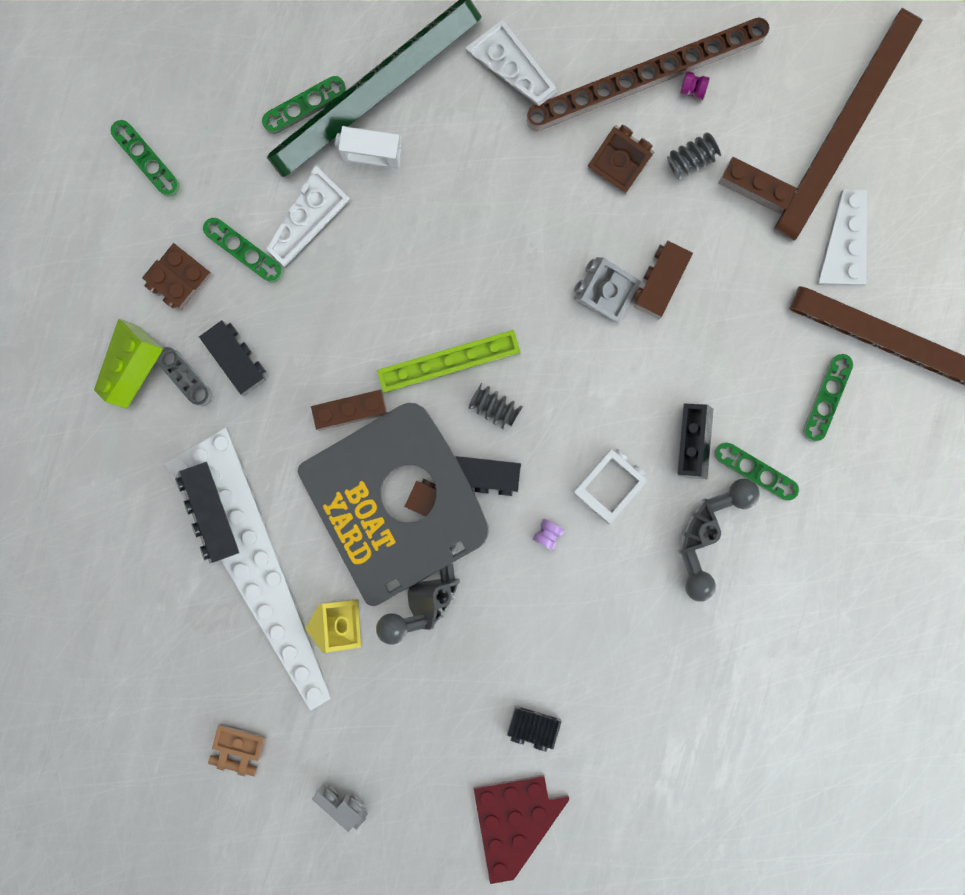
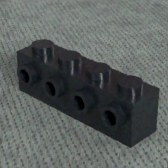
[175,462,239,564]

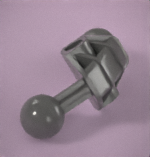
[678,479,760,602]
[376,544,460,645]

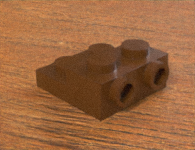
[587,124,655,193]
[142,243,212,310]

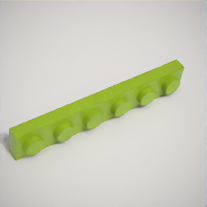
[377,330,521,393]

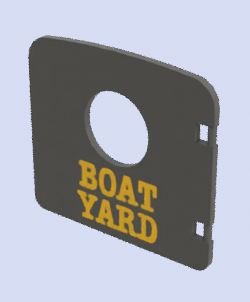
[298,403,489,606]

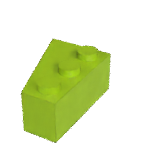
[94,318,163,409]

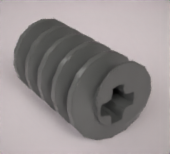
[667,132,721,180]
[468,383,523,430]

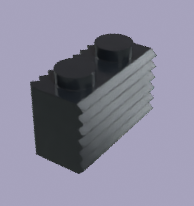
[507,705,562,752]

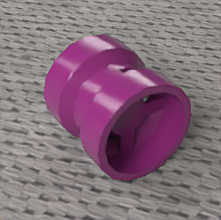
[680,71,710,101]

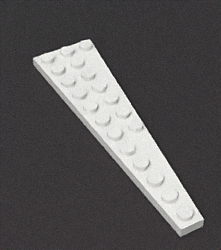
[165,428,332,711]

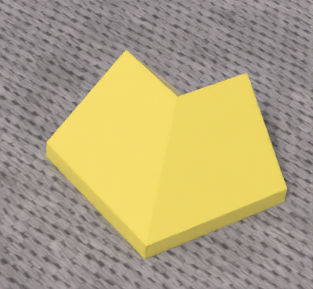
[305,600,361,653]

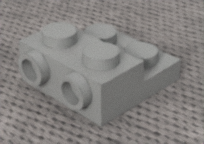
[574,257,641,323]
[312,784,368,832]

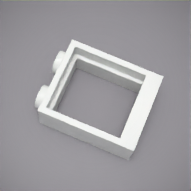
[335,126,402,169]
[573,449,648,524]

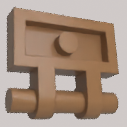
[208,724,265,777]

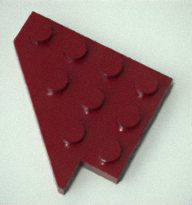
[474,775,569,884]

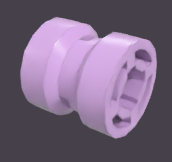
[533,519,564,550]

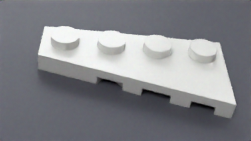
[465,19,558,106]
[266,165,350,267]
[817,189,867,285]

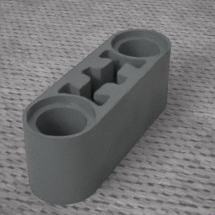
[156,347,213,406]

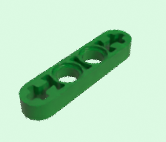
[262,76,346,134]
[111,120,180,197]
[203,218,282,283]
[803,354,853,442]
[714,442,799,501]

